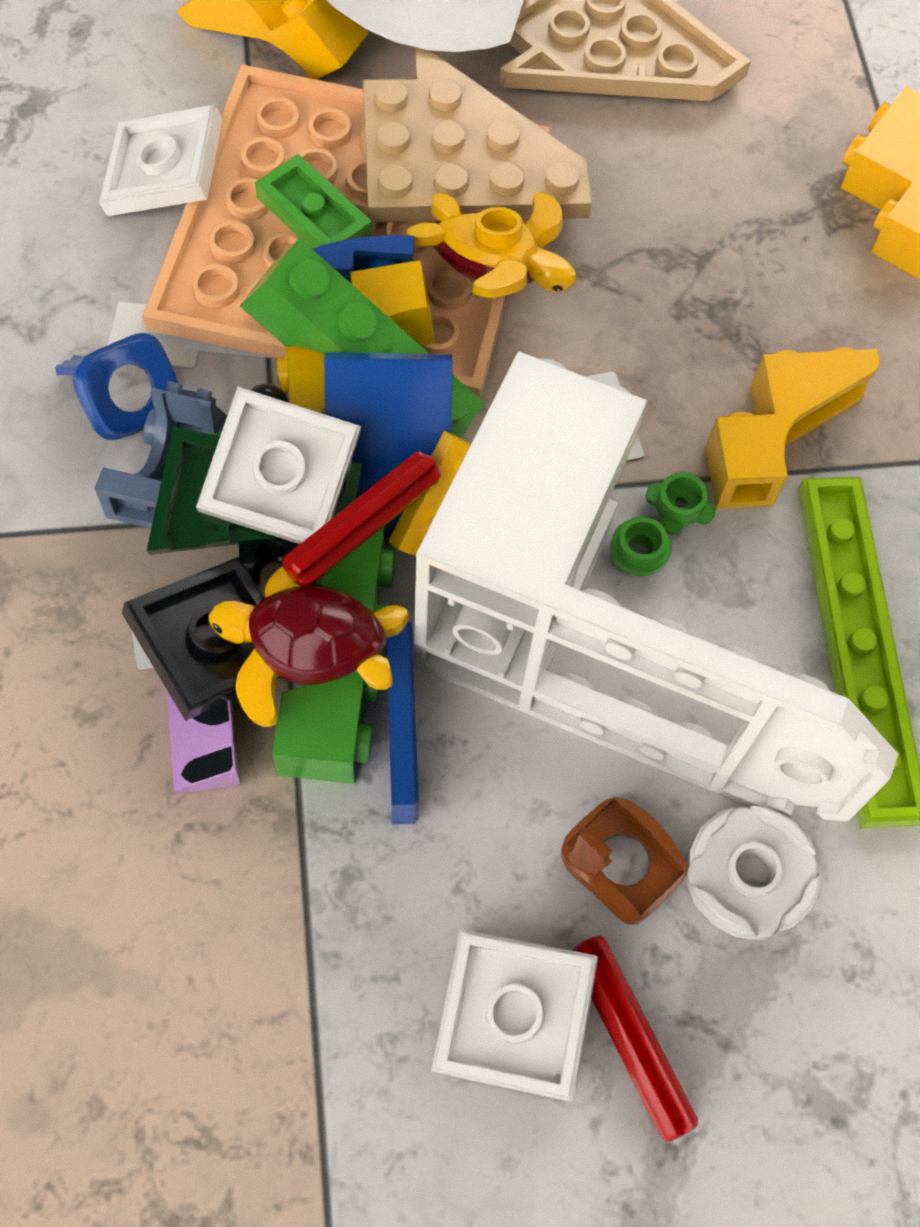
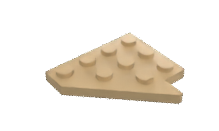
[499,0,751,102]
[363,47,592,222]

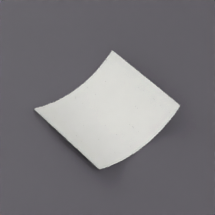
[327,0,524,52]

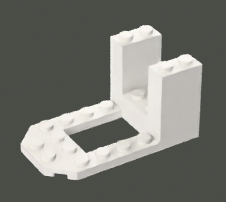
[413,351,898,822]

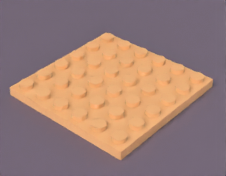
[142,64,550,398]

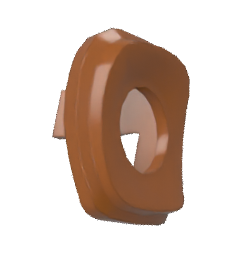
[561,797,688,925]

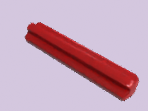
[282,451,441,588]
[572,935,698,1142]

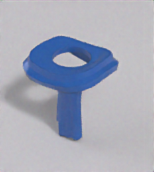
[55,333,178,440]

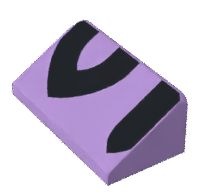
[167,691,241,794]

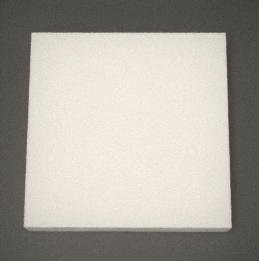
[99,105,223,216]
[196,386,361,544]
[431,929,598,1102]

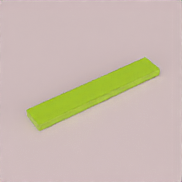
[798,477,920,829]

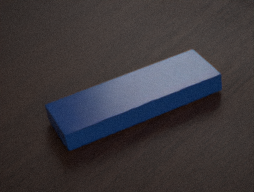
[386,621,419,825]

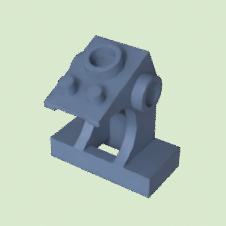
[95,381,227,529]

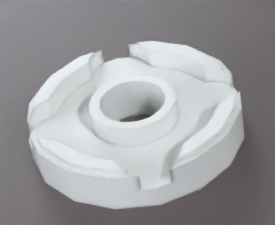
[685,805,821,940]

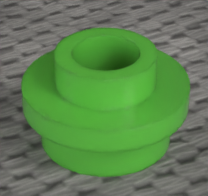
[610,516,672,576]

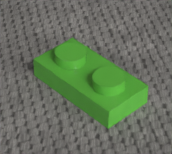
[255,154,373,249]

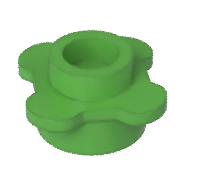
[646,472,715,535]

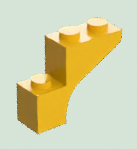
[176,0,369,80]
[841,86,920,280]
[277,260,435,414]
[705,347,880,509]

